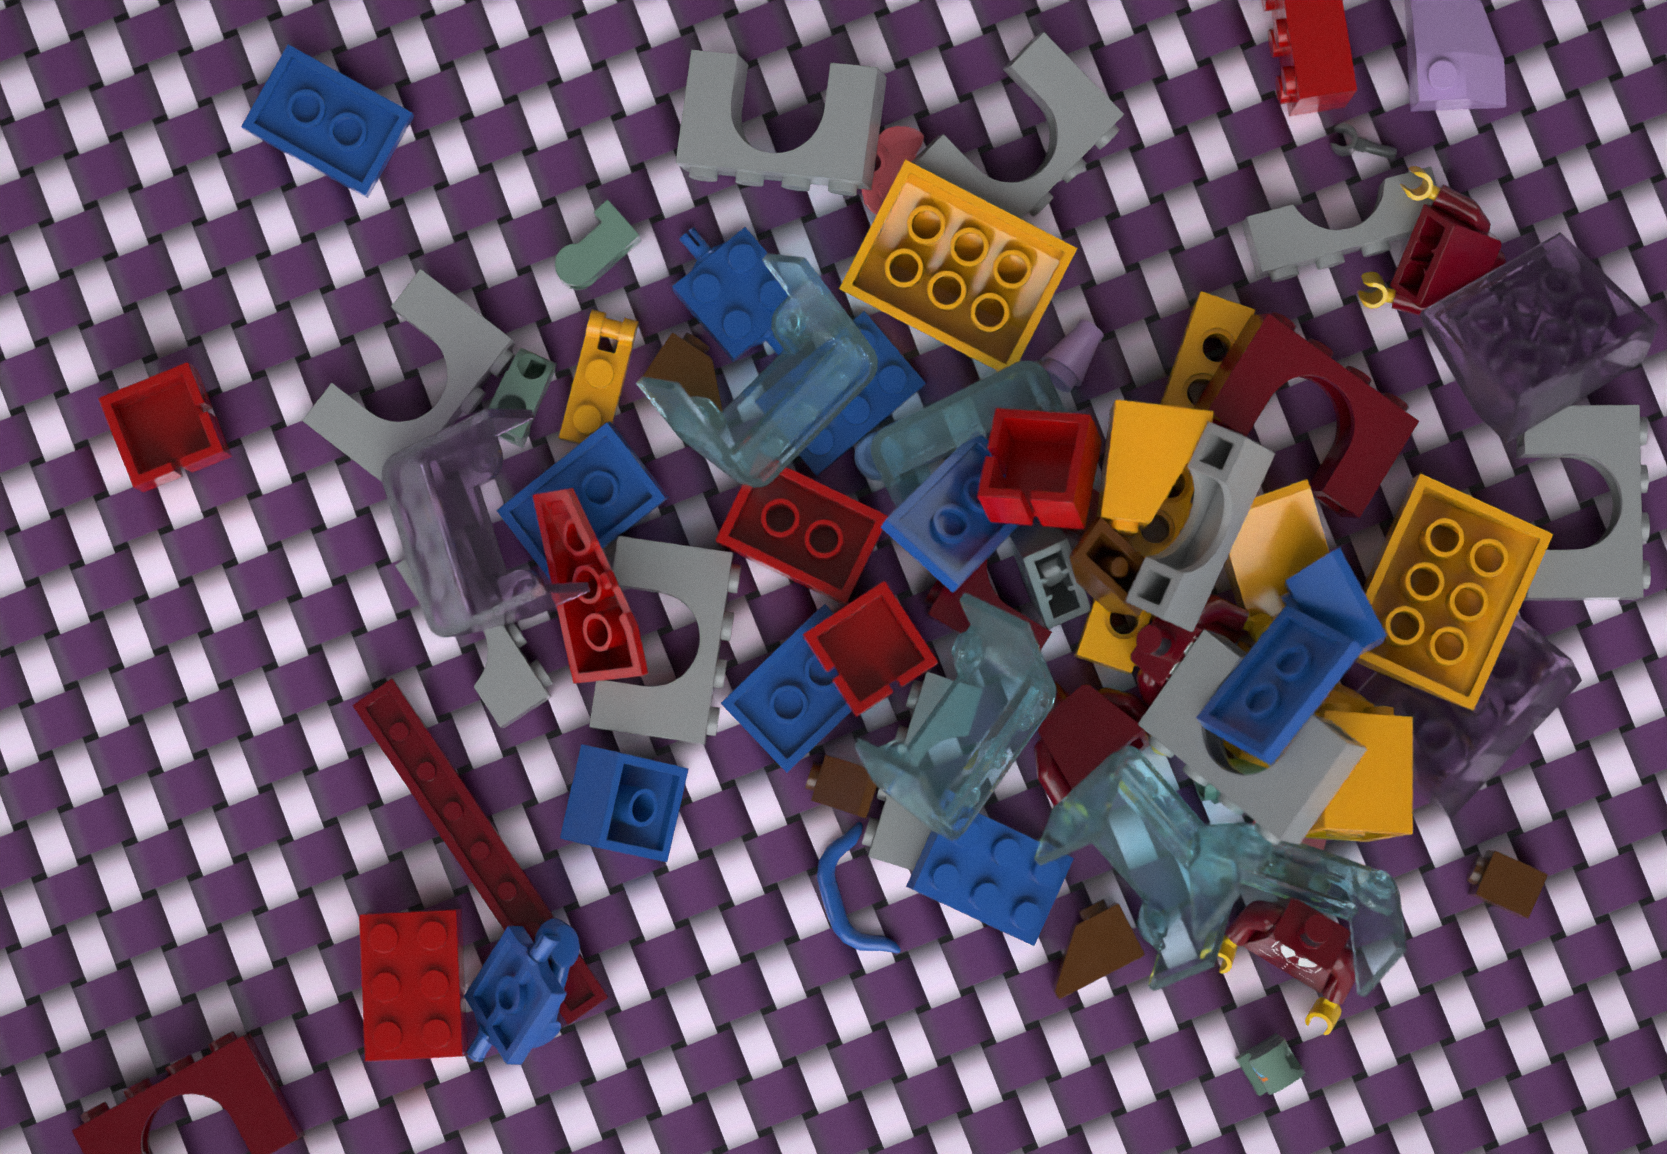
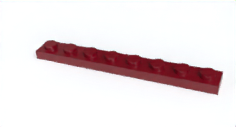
[352,678,609,1025]

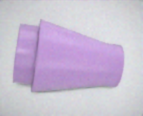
[1039,319,1104,393]

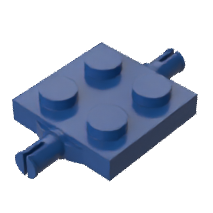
[672,227,807,363]
[464,926,567,1065]

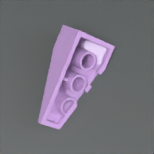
[1405,0,1506,112]

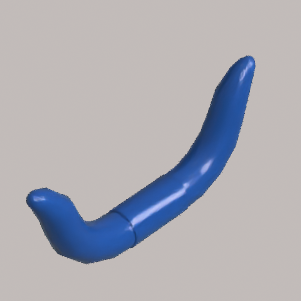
[817,822,901,953]

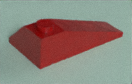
[532,488,649,684]

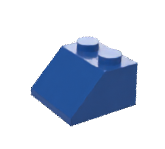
[1281,548,1387,656]
[560,744,689,862]

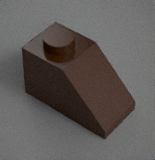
[640,332,727,438]
[1069,517,1145,616]
[805,755,881,818]
[1052,899,1145,1000]

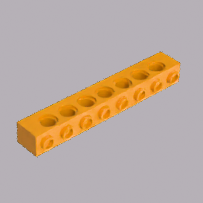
[1074,291,1255,675]

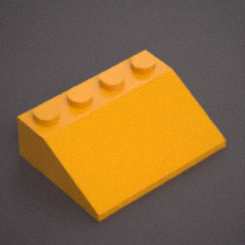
[839,159,1077,378]
[1355,473,1553,710]

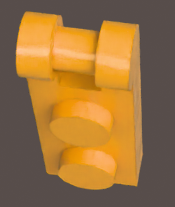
[559,309,639,444]

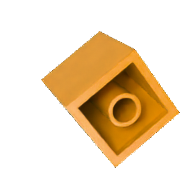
[1097,399,1214,537]
[1223,479,1330,620]
[1299,703,1413,842]

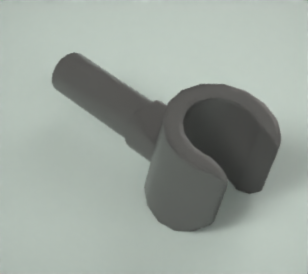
[1330,123,1397,160]

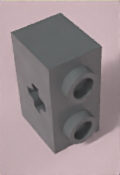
[1008,516,1091,629]

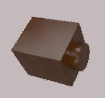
[1466,850,1548,919]

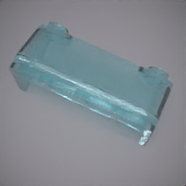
[636,253,878,488]
[870,360,1101,510]
[854,593,1056,840]
[1034,746,1240,991]
[1187,822,1407,997]

